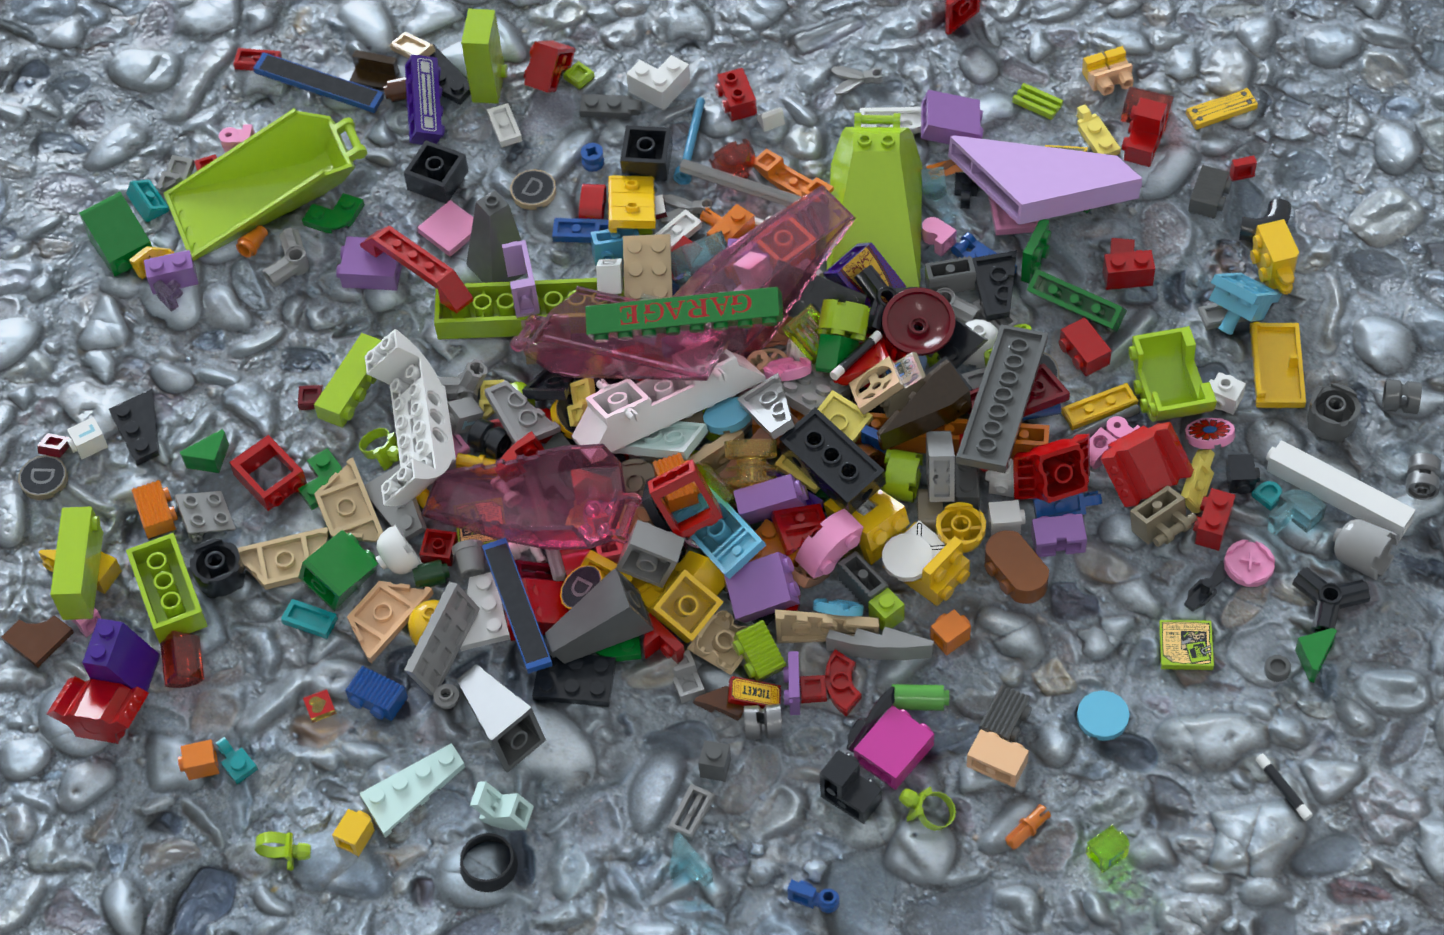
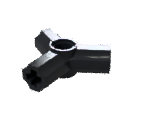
[854,265,917,335]
[1292,567,1370,633]

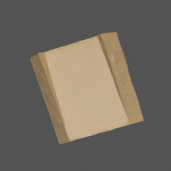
[687,610,747,675]

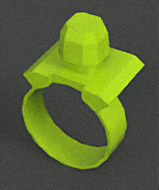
[359,428,400,471]
[899,786,956,831]
[255,831,311,871]

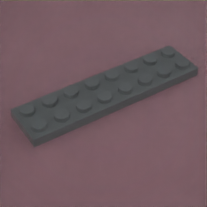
[956,324,1048,473]

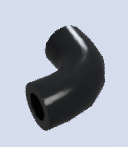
[1239,199,1292,241]

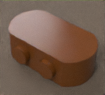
[984,530,1049,604]

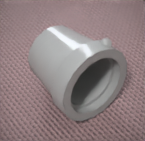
[452,539,485,579]

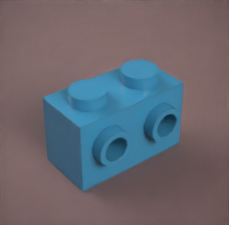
[590,228,639,266]

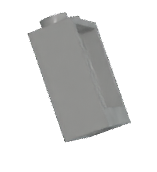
[926,431,955,502]

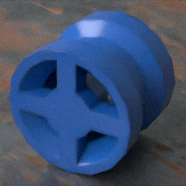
[581,143,604,172]

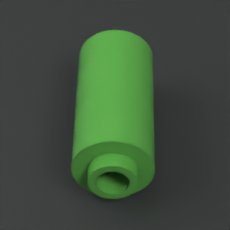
[892,684,949,711]

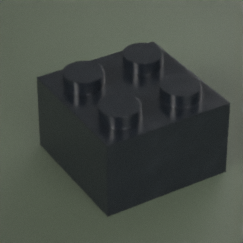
[620,125,673,181]
[404,140,469,204]

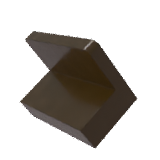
[349,50,400,91]

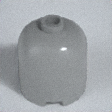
[1333,519,1399,580]

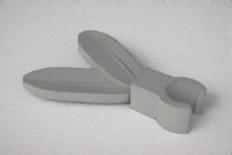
[831,66,883,95]
[661,194,713,224]

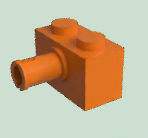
[700,204,755,261]

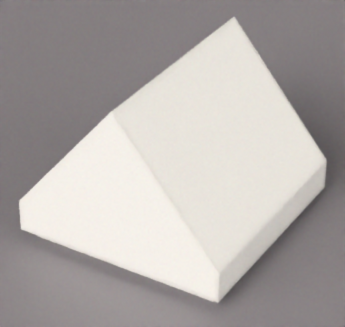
[756,107,785,132]

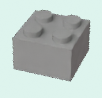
[616,520,685,588]

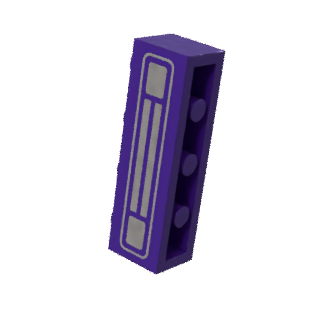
[405,54,445,145]

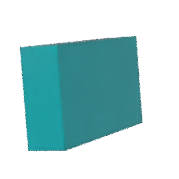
[281,599,338,639]

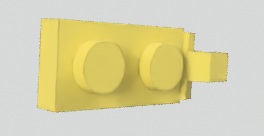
[1076,105,1121,155]
[1181,449,1215,513]

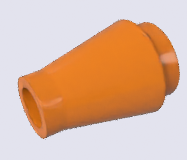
[236,225,268,257]

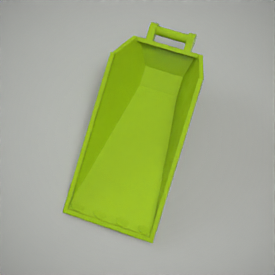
[164,108,368,261]
[826,113,922,288]

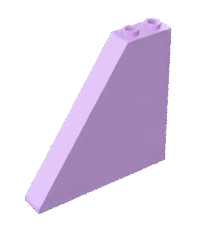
[948,135,1142,225]

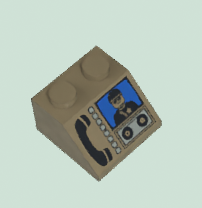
[875,352,926,418]

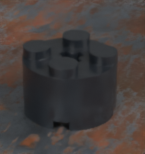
[190,539,245,599]

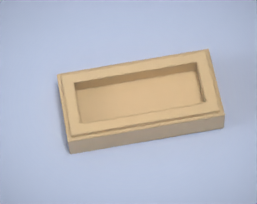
[390,32,435,59]

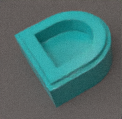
[1251,481,1283,511]

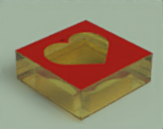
[303,689,336,723]

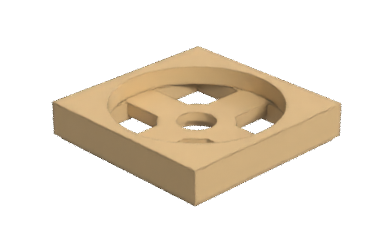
[849,356,904,415]

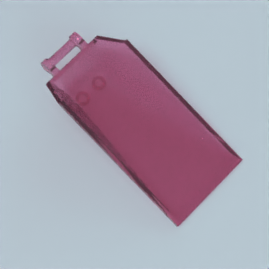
[510,286,738,381]

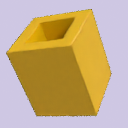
[332,809,375,856]

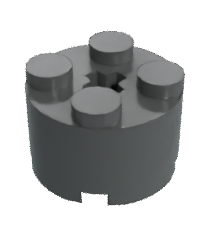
[1307,383,1361,443]

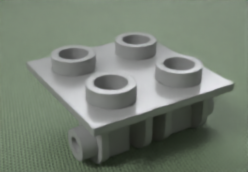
[174,491,236,543]

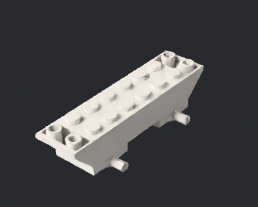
[572,338,766,461]

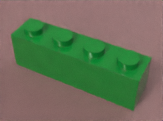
[1027,269,1127,332]

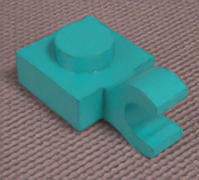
[216,737,258,785]

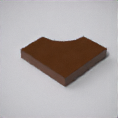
[1,615,74,668]

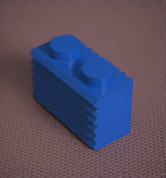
[345,666,408,721]

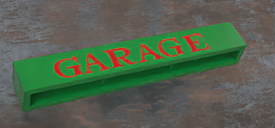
[585,287,784,343]

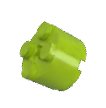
[818,299,870,341]
[881,449,923,503]

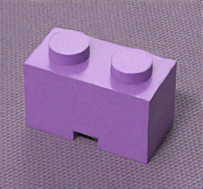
[144,250,199,294]
[1031,513,1087,557]

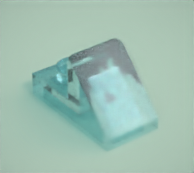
[670,832,713,887]

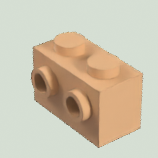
[966,730,1029,788]

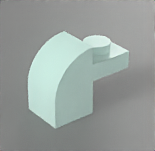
[470,781,534,830]

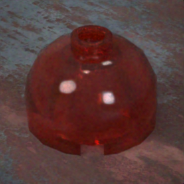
[709,139,755,179]

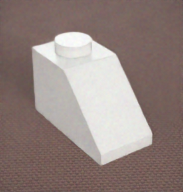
[596,258,623,298]

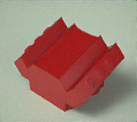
[1101,422,1194,507]
[1013,434,1090,503]
[46,676,149,744]

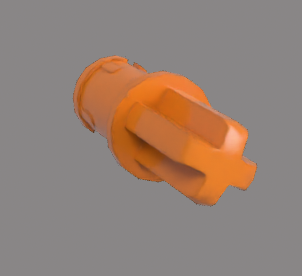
[1005,804,1051,849]

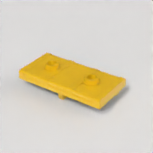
[608,176,656,233]
[1249,322,1306,408]

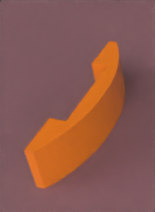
[751,148,834,204]

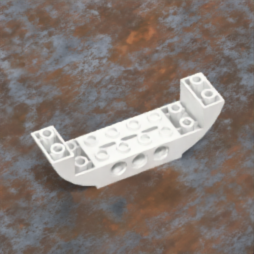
[365,329,456,506]

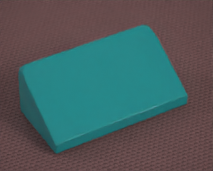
[126,180,170,222]

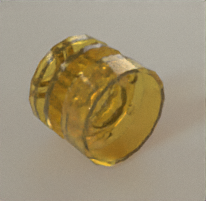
[724,439,778,488]

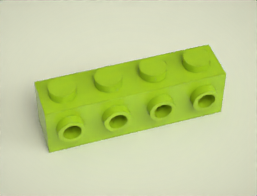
[314,333,382,428]

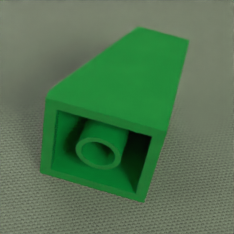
[79,192,152,277]
[298,530,379,611]

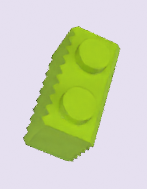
[732,620,786,681]

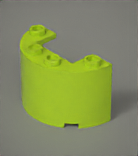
[1128,326,1217,422]

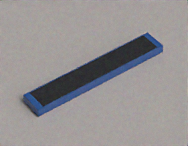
[253,52,384,113]
[482,538,553,674]

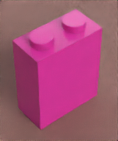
[854,705,934,790]

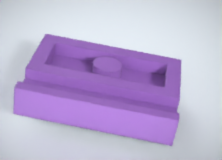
[783,651,800,715]

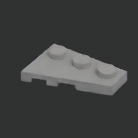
[737,373,794,439]
[364,464,427,541]

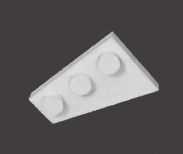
[860,107,921,134]
[460,572,510,651]

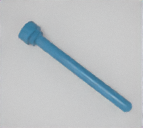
[673,97,705,185]

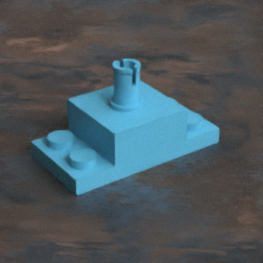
[1209,273,1282,335]
[673,482,766,579]

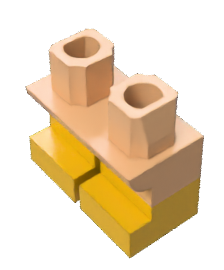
[1082,46,1134,96]

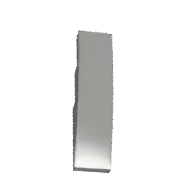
[826,627,934,660]

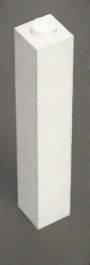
[1266,440,1416,541]

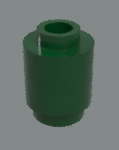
[412,559,450,589]

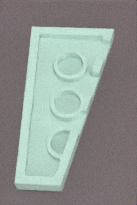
[360,743,465,838]

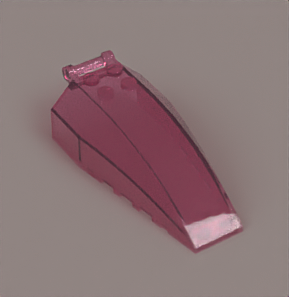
[672,185,856,359]
[422,444,642,550]

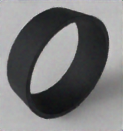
[460,833,518,892]

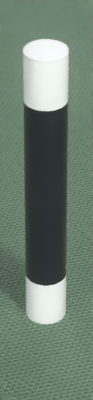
[830,331,883,380]
[1255,754,1313,821]

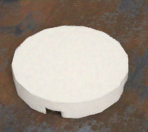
[882,533,933,582]

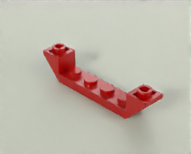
[360,225,474,314]

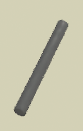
[1062,404,1140,439]

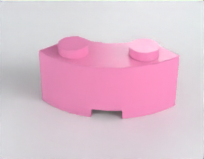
[795,508,863,579]

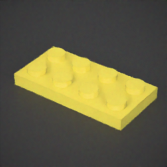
[775,390,873,494]

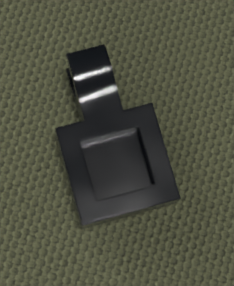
[954,172,978,209]

